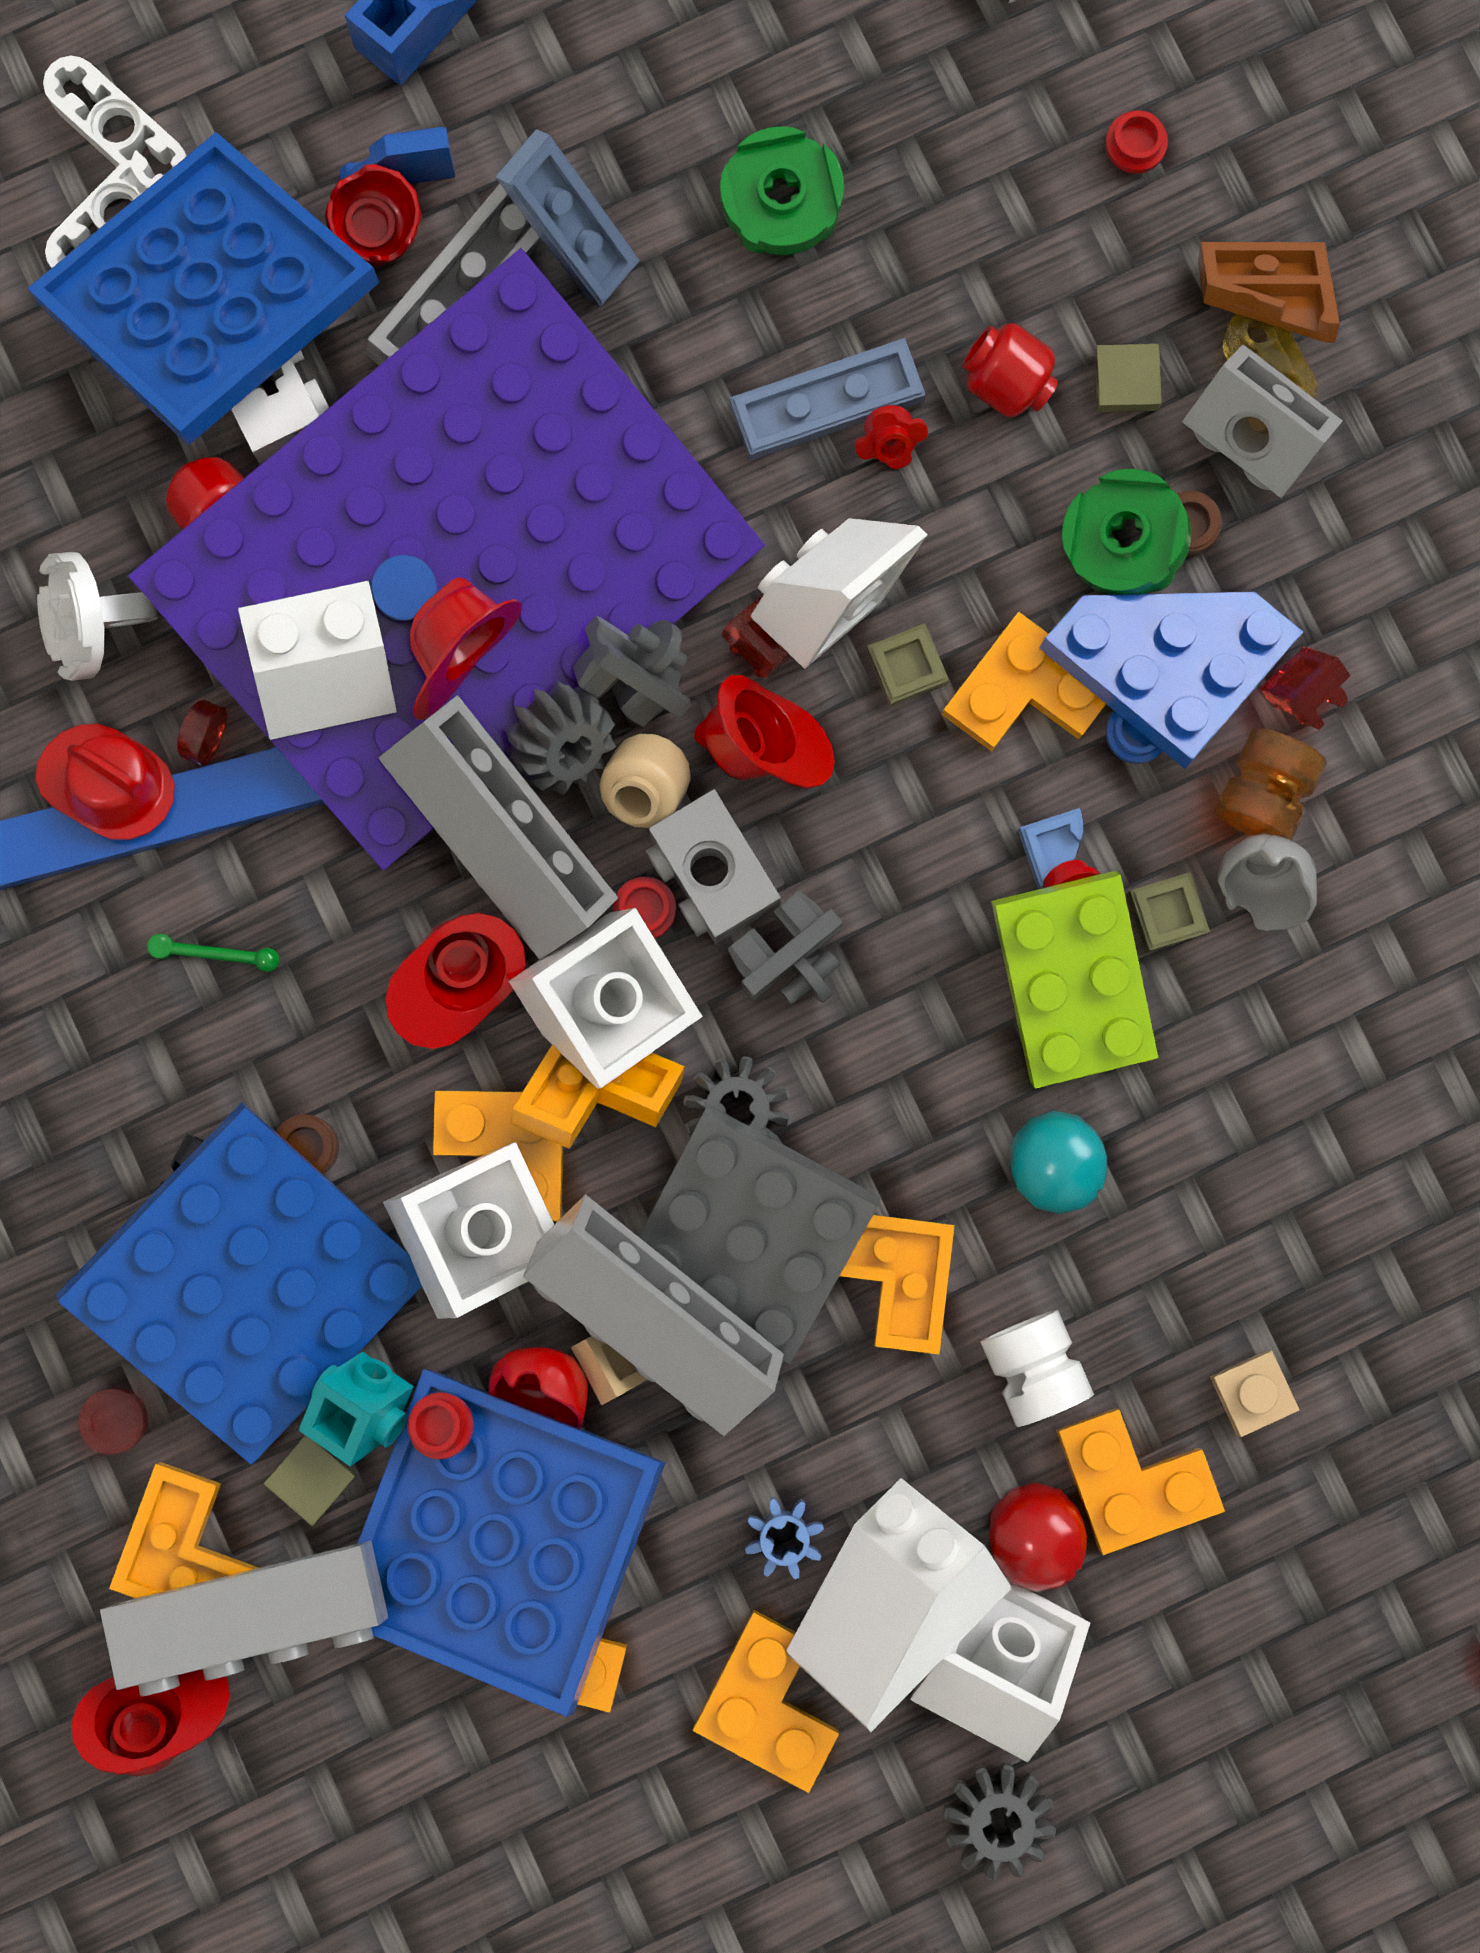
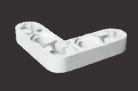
[43,56,187,268]

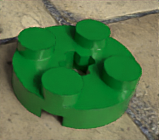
[720,127,844,255]
[1062,469,1191,595]

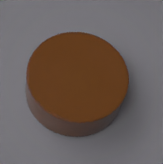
[1177,491,1222,557]
[276,1114,339,1175]

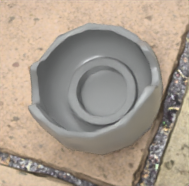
[1218,834,1318,931]

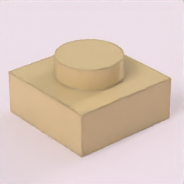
[571,1336,647,1405]
[1209,1350,1299,1437]

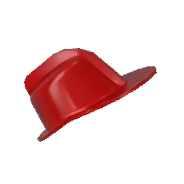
[410,577,522,720]
[694,675,835,789]
[36,724,175,840]
[385,913,525,1049]
[71,1669,230,1777]

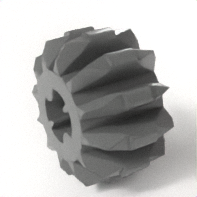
[504,681,616,795]
[683,1056,792,1143]
[943,1762,1056,1881]

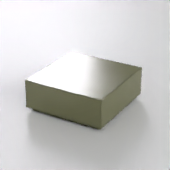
[1094,344,1162,412]
[866,623,949,707]
[1127,872,1210,953]
[264,1436,358,1526]

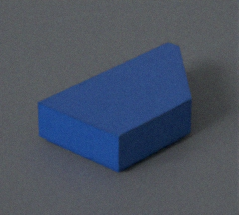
[339,127,455,184]

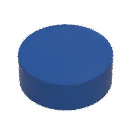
[371,555,437,621]

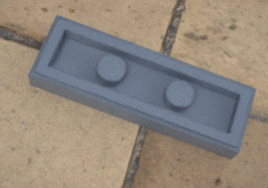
[495,129,640,307]
[729,338,926,461]

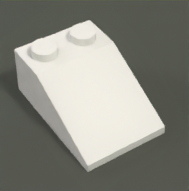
[786,1478,1012,1732]

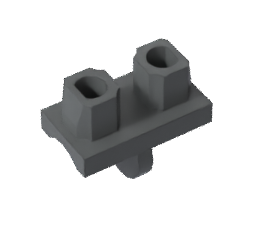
[573,615,692,727]
[728,890,843,1005]

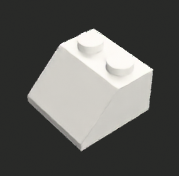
[750,518,928,669]
[238,581,397,740]
[509,908,703,1088]
[383,1142,554,1319]
[910,1578,1090,1762]

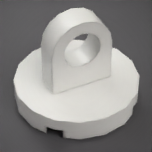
[37,552,158,681]

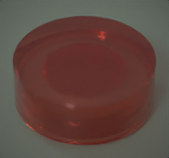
[177,699,228,766]
[78,1388,148,1455]

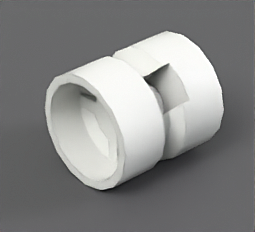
[980,1310,1094,1427]

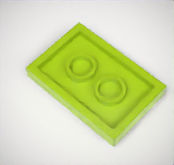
[991,871,1158,1089]

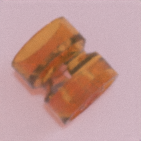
[1214,728,1327,841]

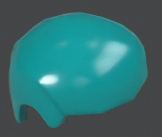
[1010,1110,1107,1215]

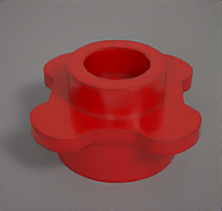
[855,405,928,469]

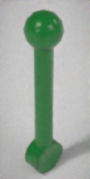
[147,933,280,972]

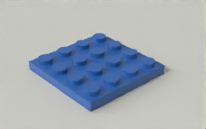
[27,132,379,445]
[56,1102,422,1465]
[358,1369,666,1717]

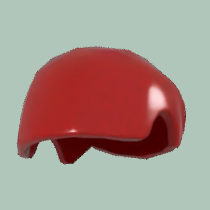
[325,164,422,267]
[488,1347,588,1429]
[989,1483,1087,1592]

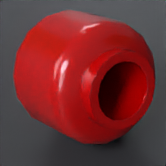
[962,323,1058,417]
[165,457,244,530]

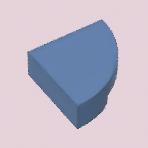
[1018,808,1083,889]

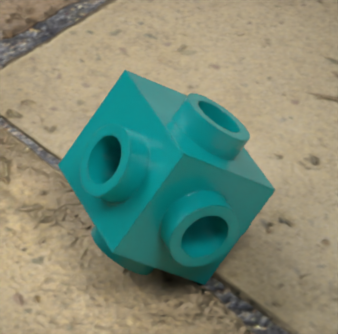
[298,1352,414,1466]

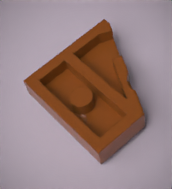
[1198,242,1340,343]

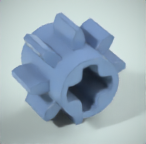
[745,1497,824,1579]

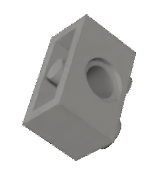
[1182,344,1343,498]
[645,789,781,945]

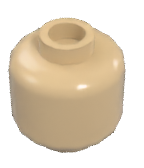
[599,734,691,828]

